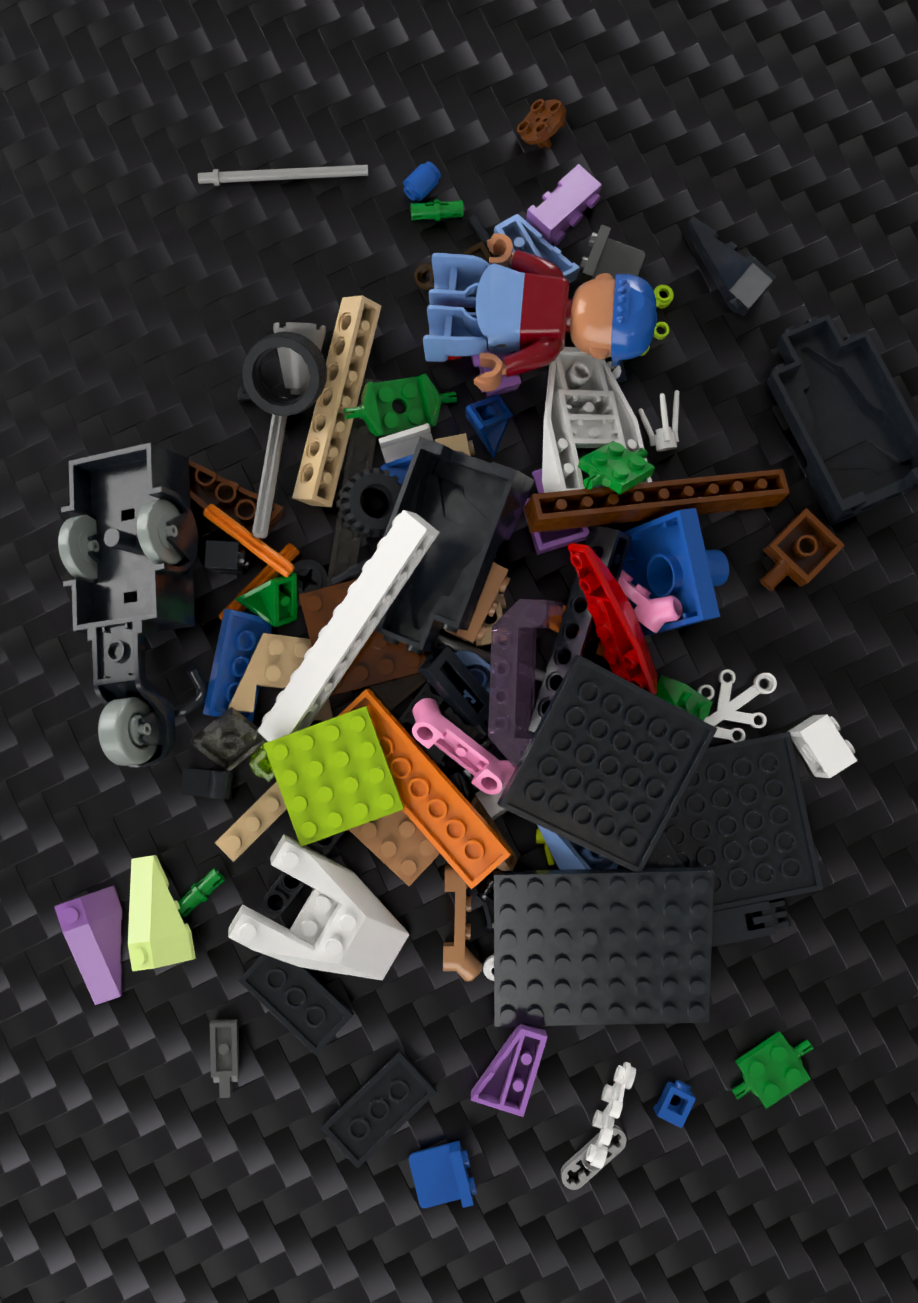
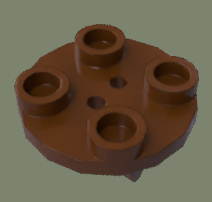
[517,99,566,149]

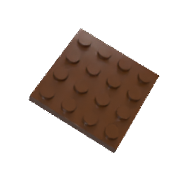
[299,579,426,697]

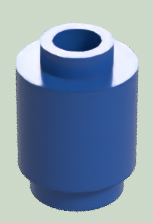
[403,161,441,201]

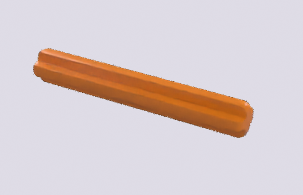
[203,504,294,577]
[219,543,300,620]

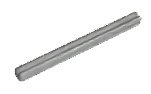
[252,396,288,538]

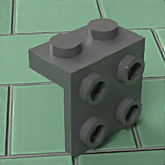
[579,224,645,284]

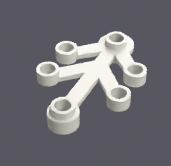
[697,669,777,743]
[586,1062,636,1169]

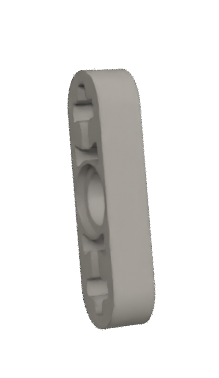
[561,1125,626,1190]

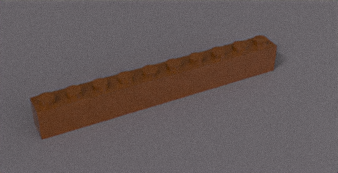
[524,469,790,533]

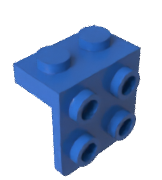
[409,1141,477,1208]

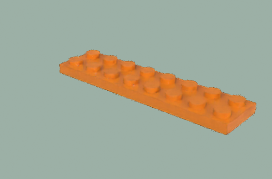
[338,688,513,889]

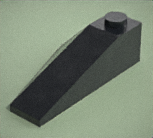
[685,217,776,317]

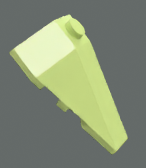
[128,855,196,971]

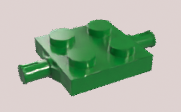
[578,441,655,494]
[731,1032,813,1109]

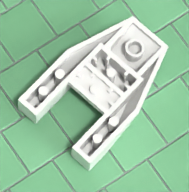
[542,347,652,493]
[228,834,409,981]

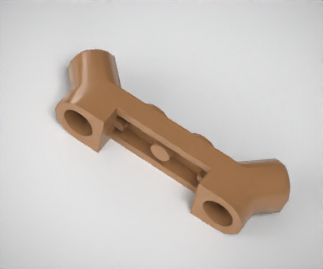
[443,863,483,981]

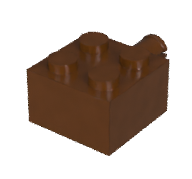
[760,508,845,591]

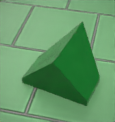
[235,572,297,628]

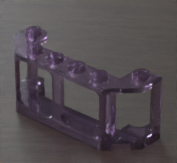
[488,599,563,766]

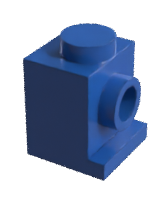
[653,1080,696,1128]

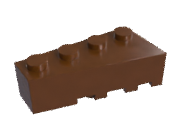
[189,460,286,552]

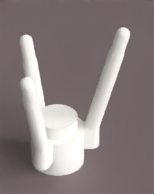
[638,390,679,452]

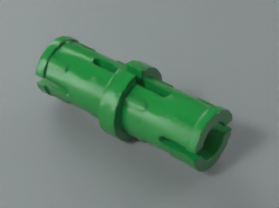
[411,199,463,221]
[178,868,225,917]

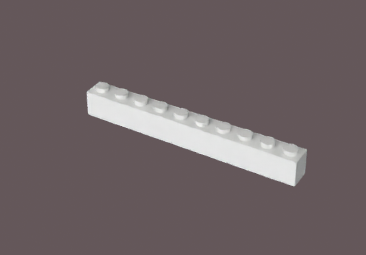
[257,510,440,742]

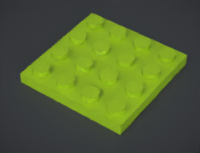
[263,706,404,847]

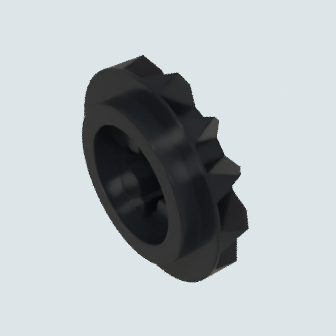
[292,560,328,600]

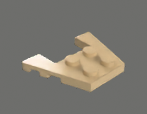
[228,633,333,721]

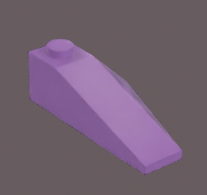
[54,885,123,1005]

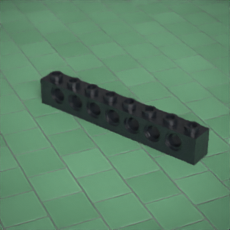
[528,526,632,732]

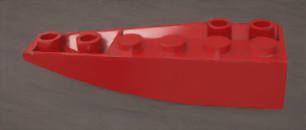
[567,543,658,695]

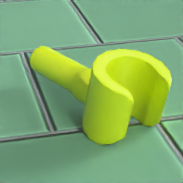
[536,828,555,866]

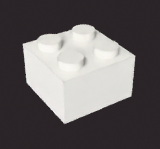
[787,714,857,778]

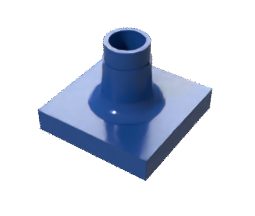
[622,508,729,637]

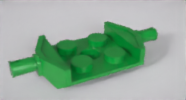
[344,374,457,437]

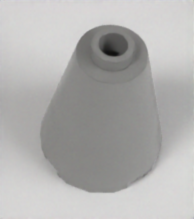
[273,322,326,395]

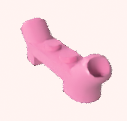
[601,554,683,633]
[412,698,517,795]

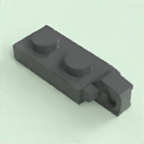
[210,1019,240,1098]

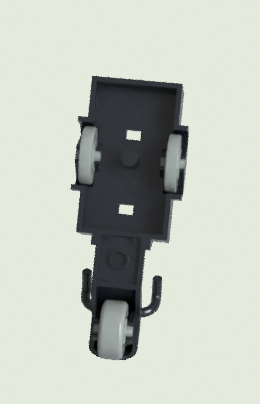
[58,442,207,768]

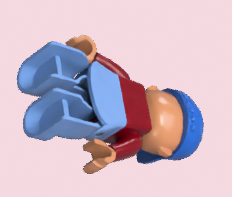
[423,233,657,392]

